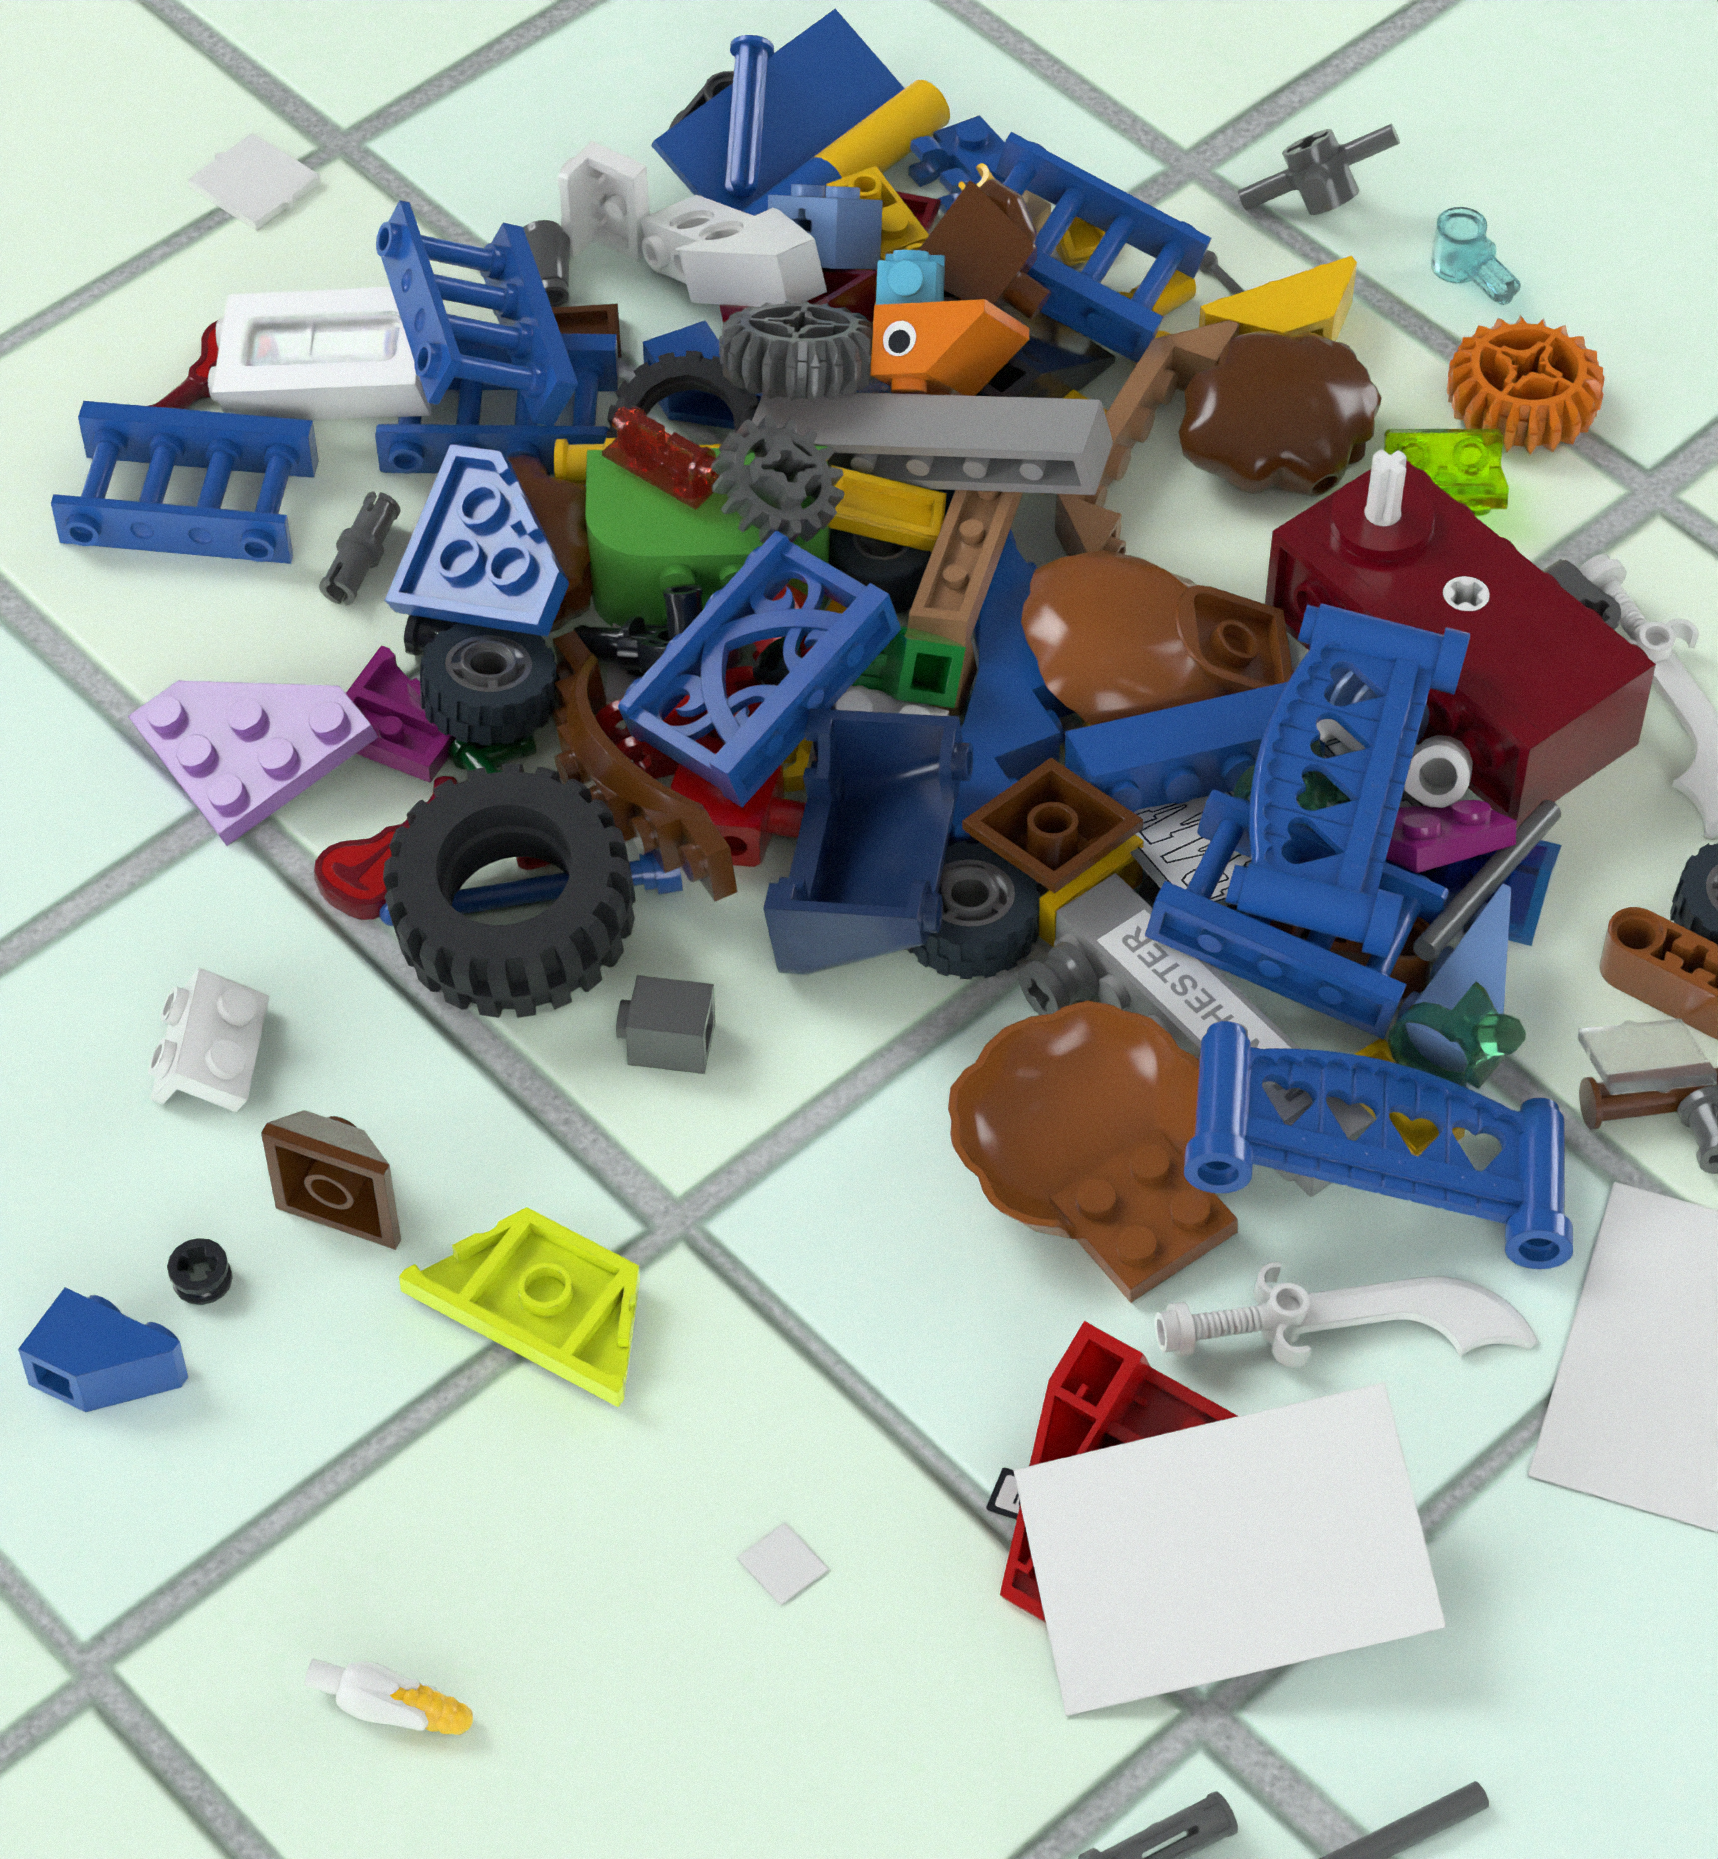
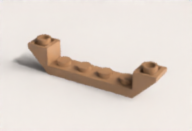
[1055,320,1239,556]
[908,490,1023,716]

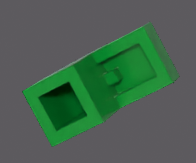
[851,626,966,708]

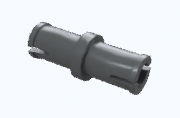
[319,491,401,605]

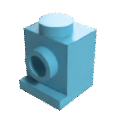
[876,250,945,305]

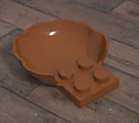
[1021,550,1293,726]
[948,1000,1238,1303]

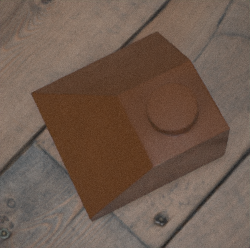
[962,758,1143,893]
[261,1110,401,1250]

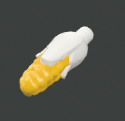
[304,1658,473,1735]

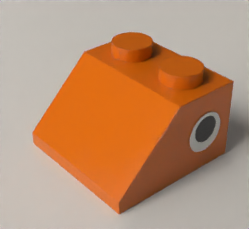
[870,299,1030,396]

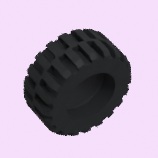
[383,764,636,1018]

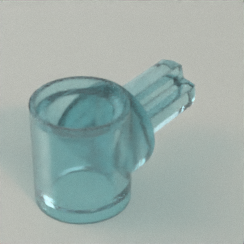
[1431,207,1521,305]

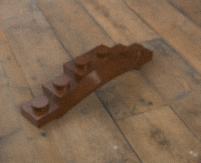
[552,630,738,902]

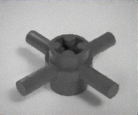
[1238,123,1400,215]

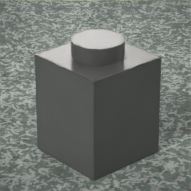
[616,975,716,1074]

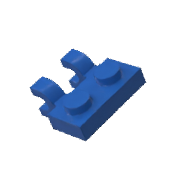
[908,115,1006,215]

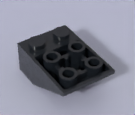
[975,305,1116,398]

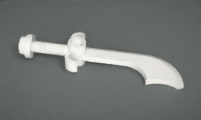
[1579,554,1718,839]
[1155,1262,1538,1368]

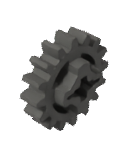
[711,415,844,543]

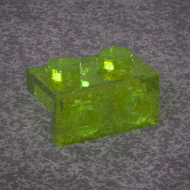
[1383,429,1509,516]

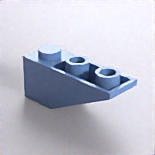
[1396,884,1511,1088]

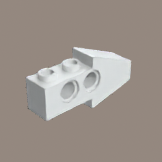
[640,195,827,307]

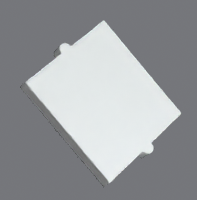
[187,132,321,231]

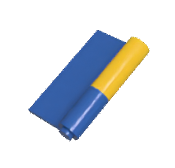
[651,8,951,216]

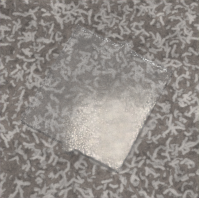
[1578,1018,1717,1095]

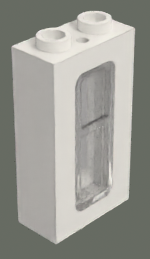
[208,287,432,420]

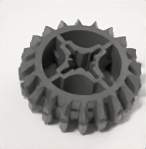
[719,301,874,401]

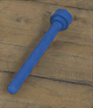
[379,852,683,926]

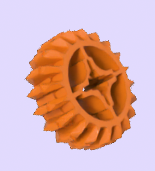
[1446,315,1605,455]

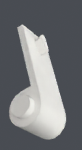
[1316,719,1473,808]

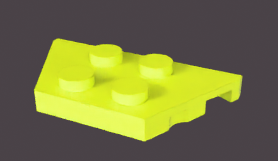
[399,1207,640,1408]

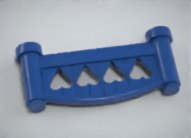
[1225,603,1471,958]
[1184,1021,1573,1269]

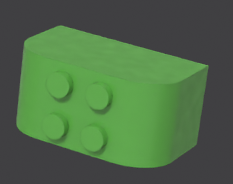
[586,446,829,627]

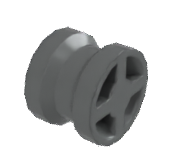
[1018,942,1099,1015]

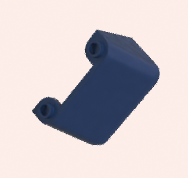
[763,708,973,975]

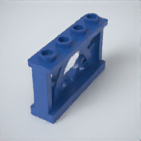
[618,531,901,807]

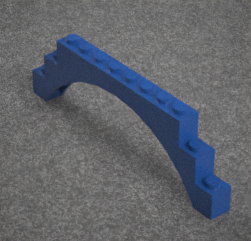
[643,320,1075,846]

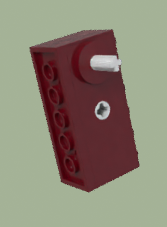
[1265,449,1656,828]

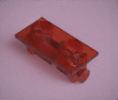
[602,406,720,510]

